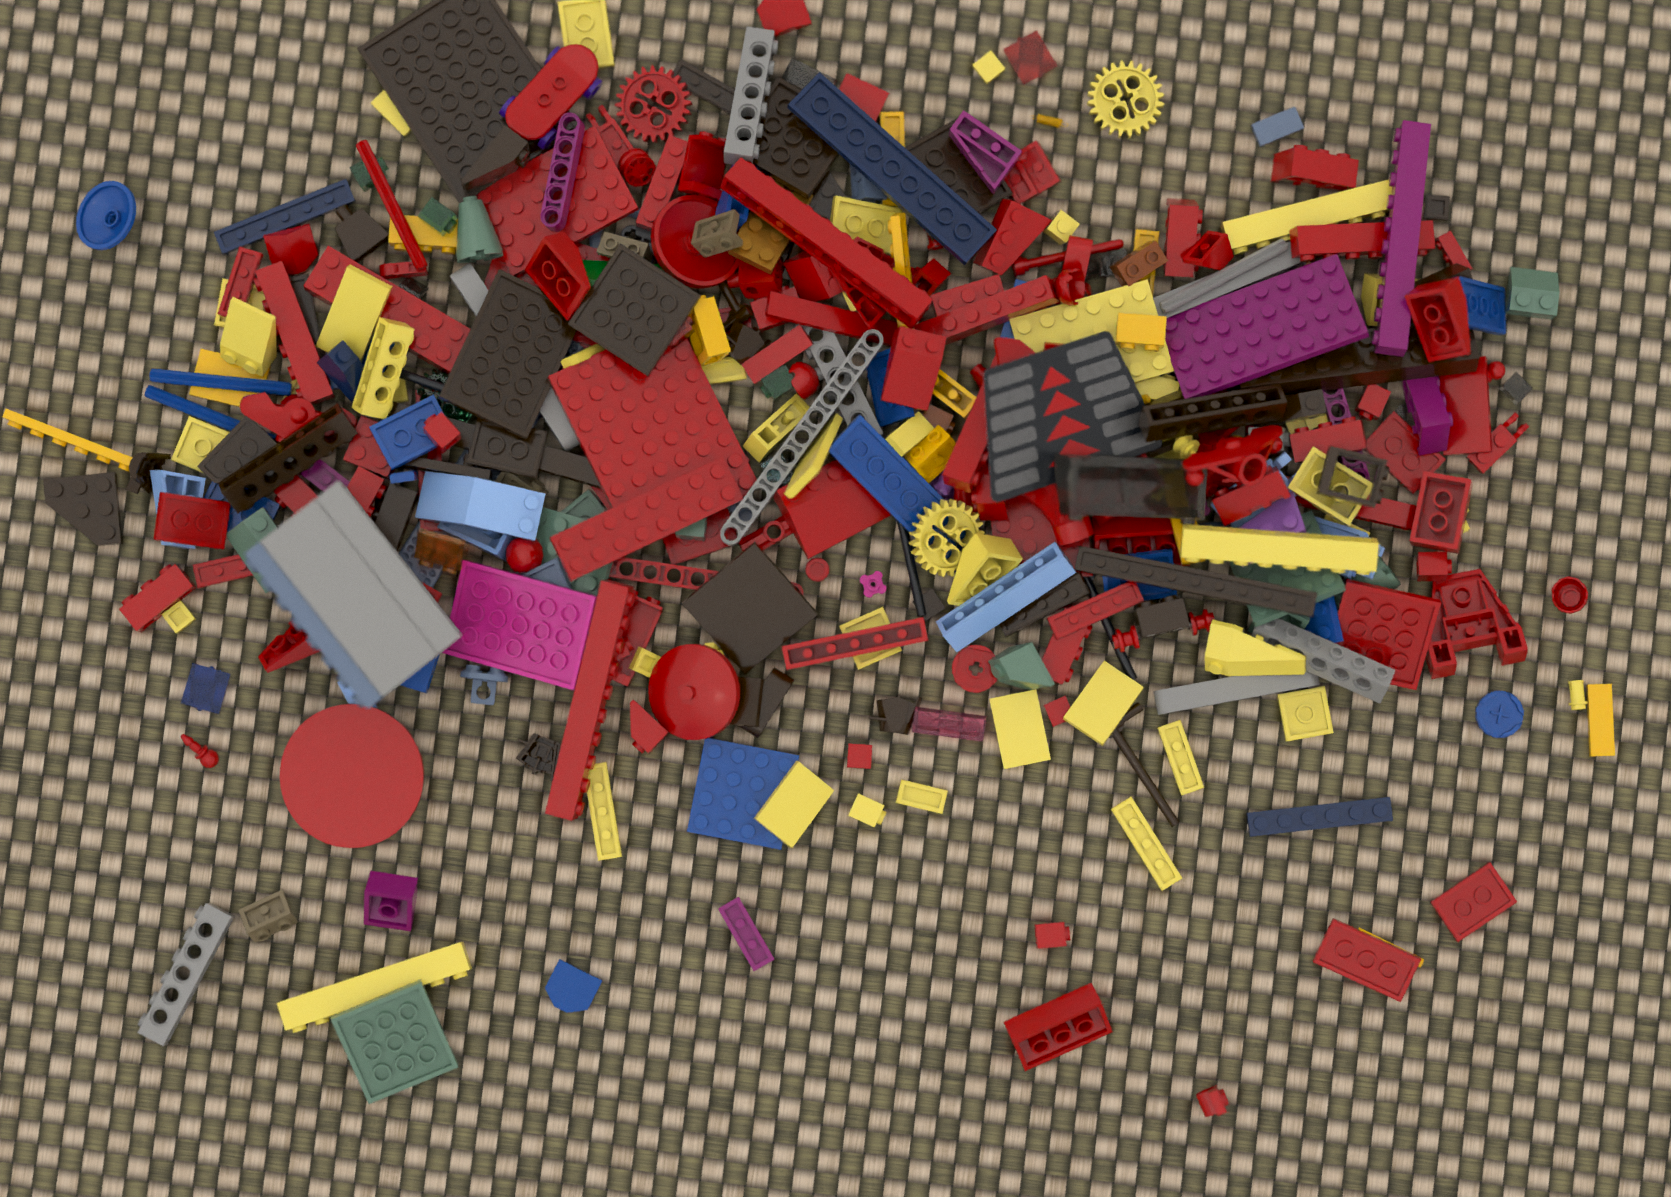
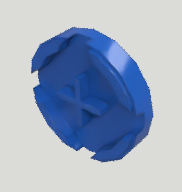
[1475,691,1524,738]

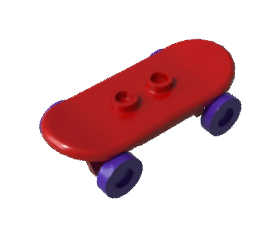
[499,44,603,150]

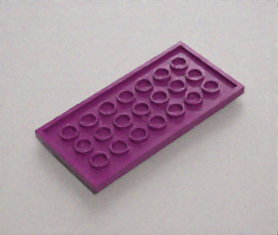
[1165,254,1369,399]

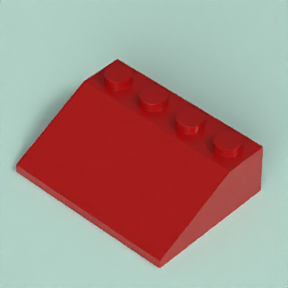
[773,460,891,559]

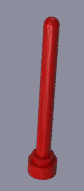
[1012,239,1124,277]

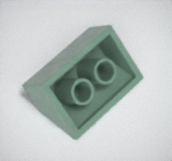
[226,507,278,594]

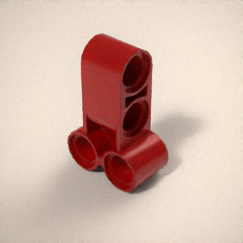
[1052,235,1093,304]

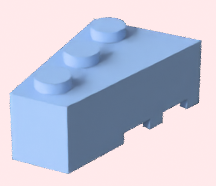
[150,470,206,549]

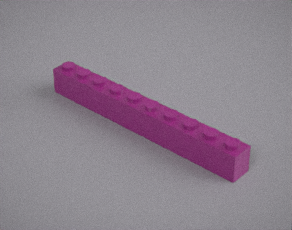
[1371,120,1431,357]

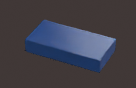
[390,470,418,484]

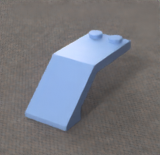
[415,471,545,541]

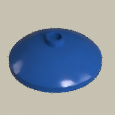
[76,181,136,250]

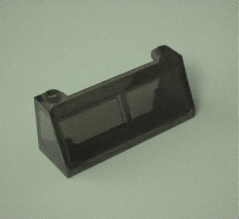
[1054,453,1207,524]

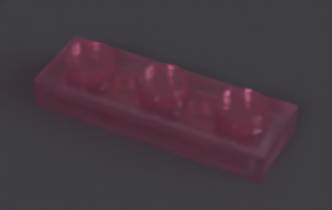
[912,707,986,742]

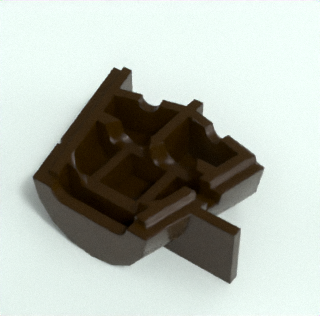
[726,320,773,365]
[126,452,171,494]
[869,694,923,735]
[516,733,561,781]

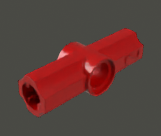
[738,515,793,551]

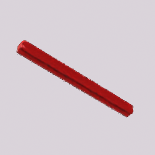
[356,140,428,270]

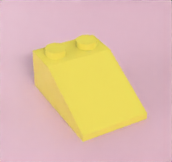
[220,297,277,377]
[1287,447,1373,526]
[947,533,1023,606]

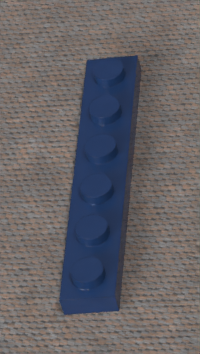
[214,179,356,255]
[1246,797,1393,837]

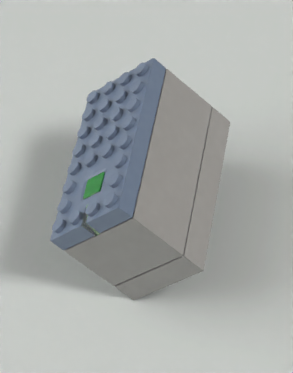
[244,481,463,709]

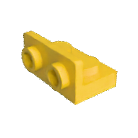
[904,425,956,483]

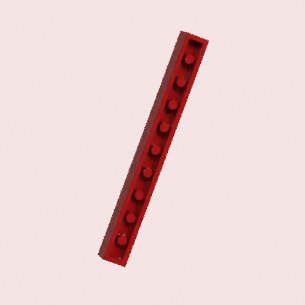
[720,157,933,329]
[545,579,636,821]

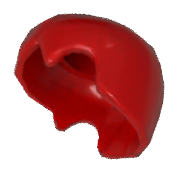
[1054,269,1085,306]
[788,361,820,400]
[506,538,543,573]
[1552,576,1588,614]

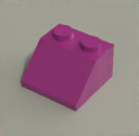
[363,871,418,932]

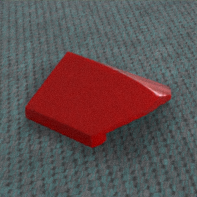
[757,0,812,37]
[263,224,318,275]

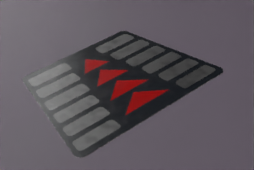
[983,331,1162,502]

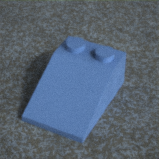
[438,522,518,562]

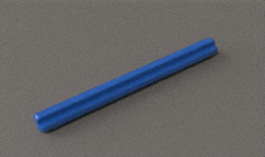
[149,369,292,396]
[144,385,278,443]

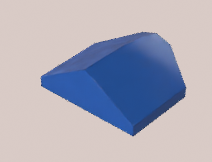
[545,959,603,1013]

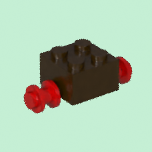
[1112,595,1215,653]

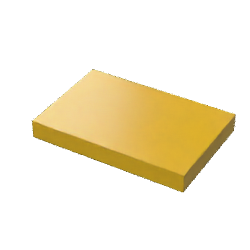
[189,349,271,407]

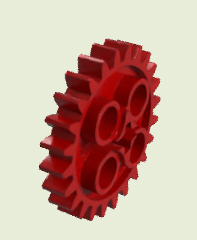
[615,65,693,143]

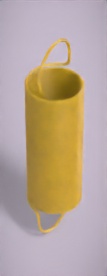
[1030,114,1069,128]

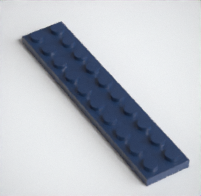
[787,72,997,266]

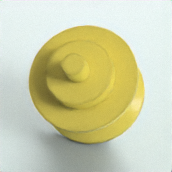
[1173,435,1199,459]

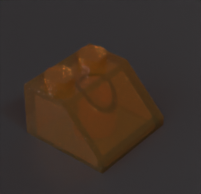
[414,528,470,575]

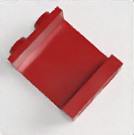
[678,131,726,202]

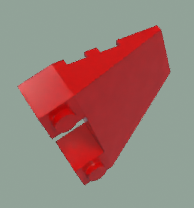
[1425,569,1528,679]

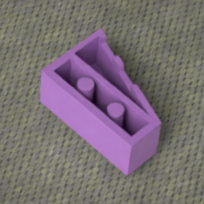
[1239,491,1307,567]

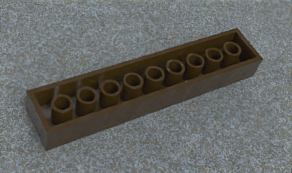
[1236,323,1480,395]

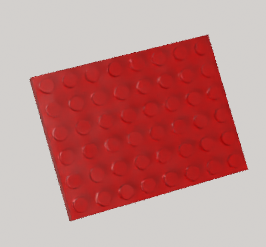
[547,327,759,508]

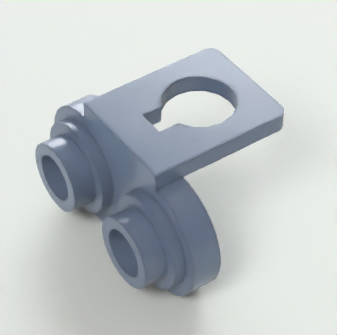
[460,665,508,705]

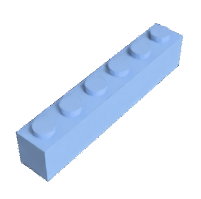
[936,542,1076,652]

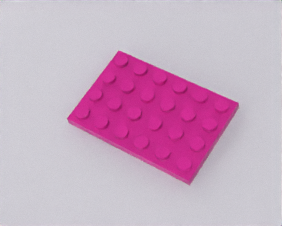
[442,560,597,690]

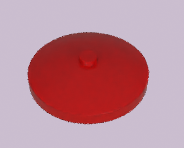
[651,195,741,289]
[648,644,740,740]

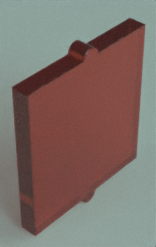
[1003,30,1057,86]

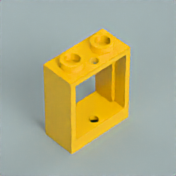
[684,295,731,366]

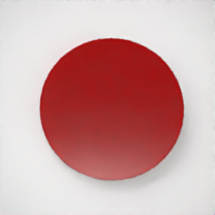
[279,704,424,848]

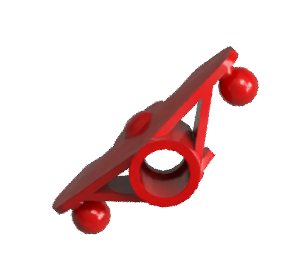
[240,392,357,446]
[1182,425,1283,486]

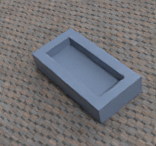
[1251,106,1304,147]

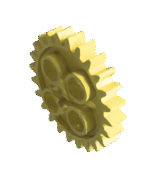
[1087,60,1164,138]
[909,499,985,577]

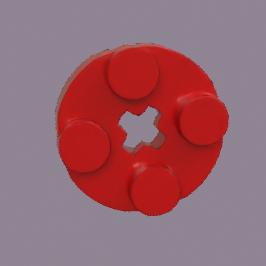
[952,645,997,693]

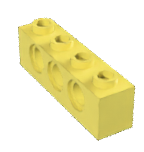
[351,317,414,419]

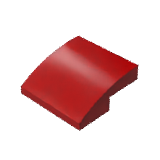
[1004,140,1061,204]

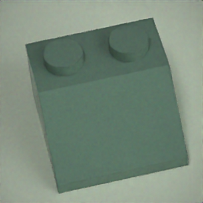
[1505,267,1560,320]

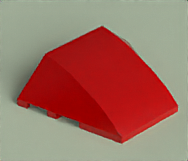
[830,236,921,330]

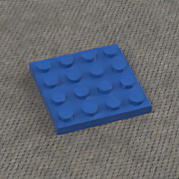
[687,738,799,850]

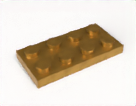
[728,179,813,275]

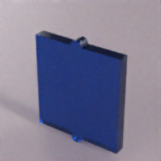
[181,663,231,714]

